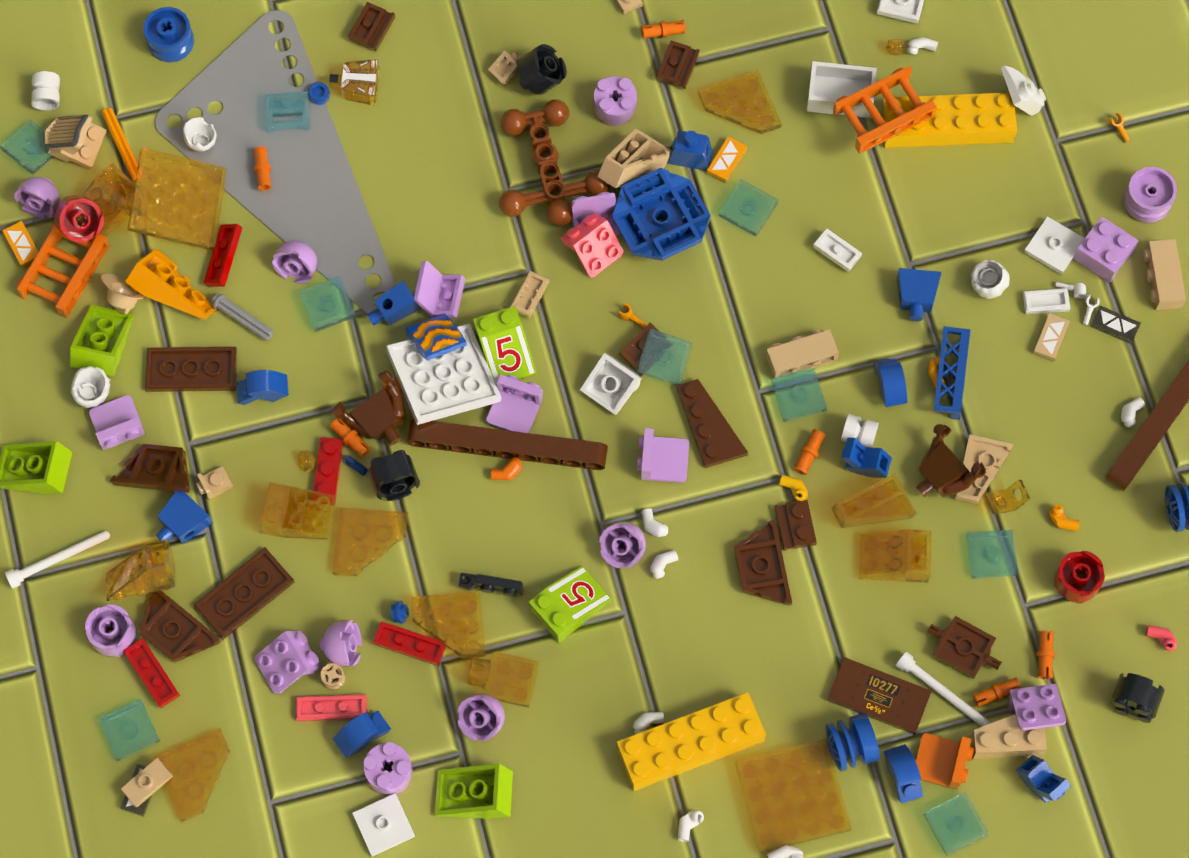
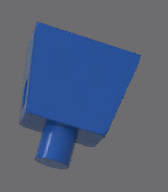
[668,131,712,171]
[897,268,941,321]
[367,281,420,326]
[155,492,213,545]

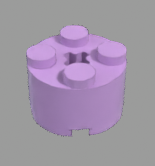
[593,76,637,126]
[85,604,136,657]
[364,742,413,795]

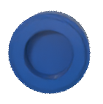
[308,82,330,105]

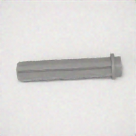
[211,293,274,341]

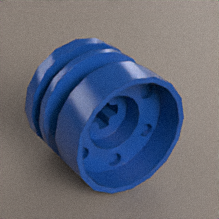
[1165,483,1189,532]
[825,713,880,772]

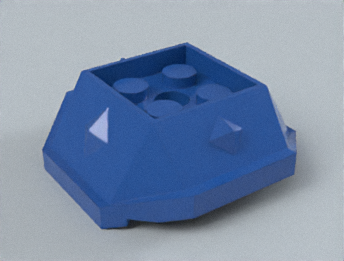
[612,168,711,261]

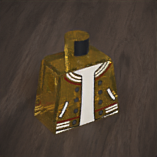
[329,59,380,106]

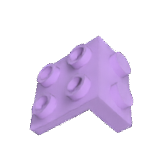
[572,192,620,236]
[414,261,465,319]
[486,374,543,433]
[89,395,146,450]
[637,428,689,483]
[255,630,323,694]
[1008,684,1066,730]

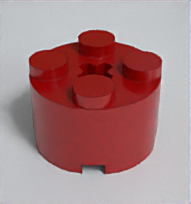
[55,195,104,242]
[1054,551,1105,604]

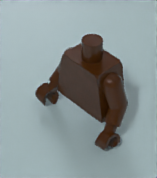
[332,370,405,446]
[916,424,986,497]

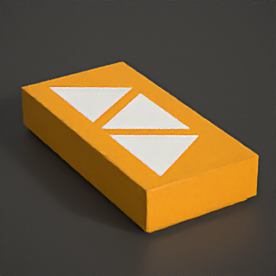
[707,136,747,183]
[2,221,38,268]

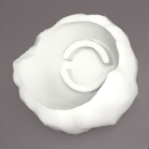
[971,259,1010,299]
[71,366,111,408]

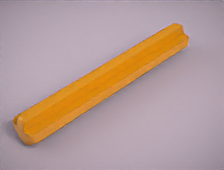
[101,107,143,182]

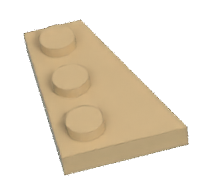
[955,434,1014,504]

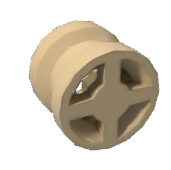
[320,663,345,690]

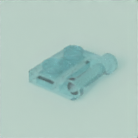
[265,92,311,133]

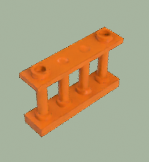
[833,66,937,154]
[17,222,110,318]

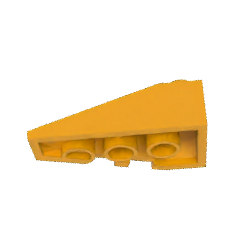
[125,249,216,320]

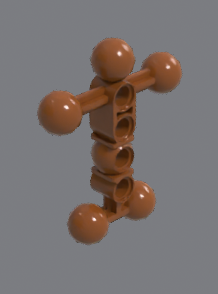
[499,100,611,226]

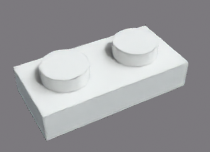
[813,229,862,272]

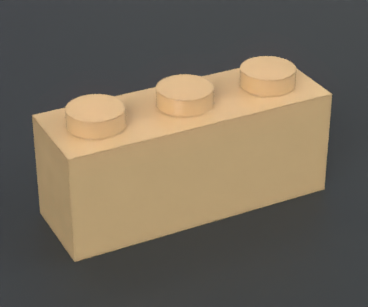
[1143,239,1186,311]
[766,329,839,380]

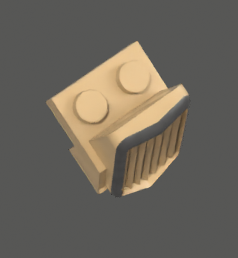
[44,115,107,170]

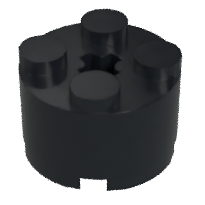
[516,44,567,95]
[368,450,420,501]
[1110,673,1165,723]

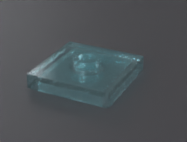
[0,119,54,175]
[718,179,778,236]
[299,276,356,332]
[637,329,692,385]
[771,368,827,422]
[966,530,1018,579]
[98,699,160,761]
[923,792,989,856]

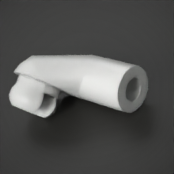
[907,37,938,55]
[1121,397,1145,428]
[641,509,668,537]
[650,550,678,579]
[633,712,664,735]
[677,810,704,842]
[767,845,803,858]

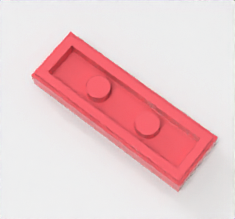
[296,694,367,722]

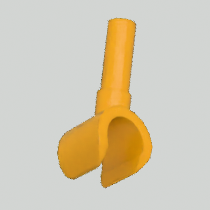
[1108,113,1130,142]
[619,304,647,328]

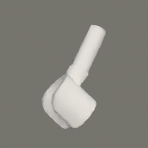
[1056,282,1086,299]
[1083,294,1100,325]

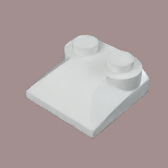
[1001,66,1046,116]
[580,353,642,415]

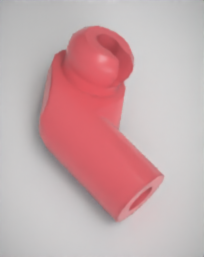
[1146,625,1177,651]

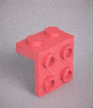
[560,213,624,277]

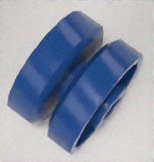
[143,7,194,63]

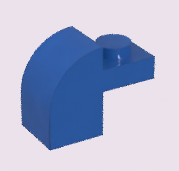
[874,359,908,407]
[237,370,289,405]
[842,437,892,478]
[333,711,391,758]
[883,744,923,804]
[1016,755,1071,803]

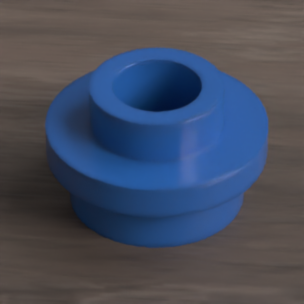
[391,600,409,624]

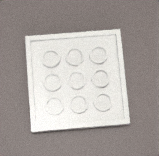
[386,324,502,425]

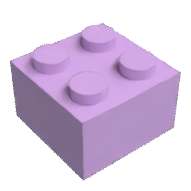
[1073,216,1139,283]

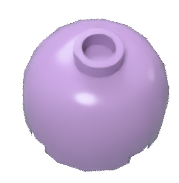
[14,177,60,219]
[272,240,317,284]
[599,521,646,568]
[320,620,362,666]
[457,693,505,741]

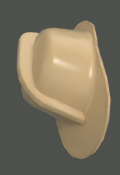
[101,273,144,315]

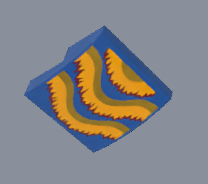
[405,313,467,361]

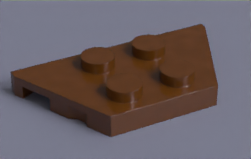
[110,444,190,493]
[734,519,792,606]
[139,585,221,663]

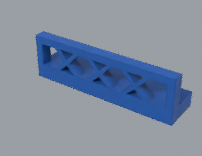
[934,326,971,420]

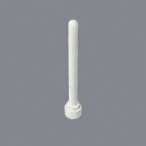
[5,531,110,589]
[895,651,991,727]

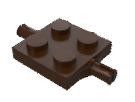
[927,616,1002,679]

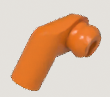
[491,457,522,480]

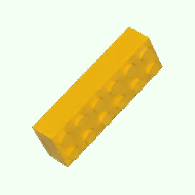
[881,93,1017,148]
[617,692,766,791]

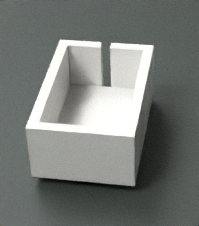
[807,61,877,118]

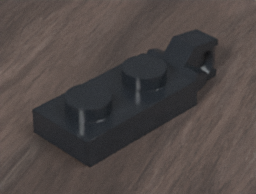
[459,573,524,597]

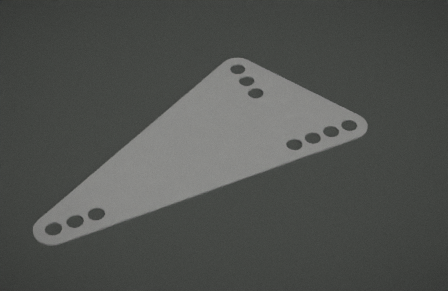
[155,10,396,314]

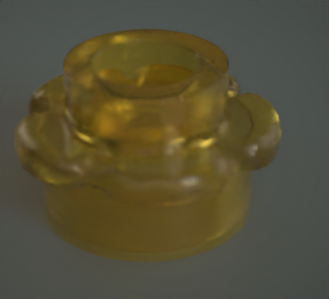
[886,39,907,55]

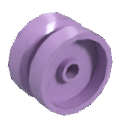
[1123,167,1177,223]

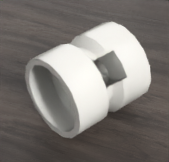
[31,71,60,111]
[840,414,879,448]

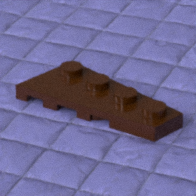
[677,379,748,468]

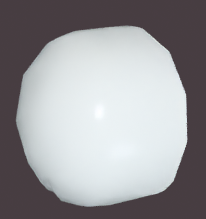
[183,117,217,152]

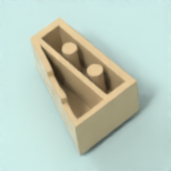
[597,128,672,188]
[971,714,1047,759]

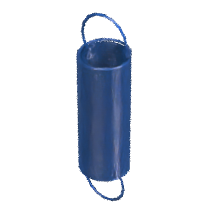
[341,454,369,476]

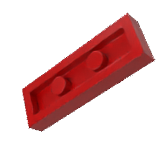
[203,224,243,287]
[312,437,344,505]
[373,621,447,666]
[123,638,180,709]

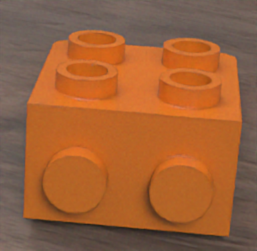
[916,733,974,790]

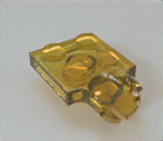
[467,651,540,708]

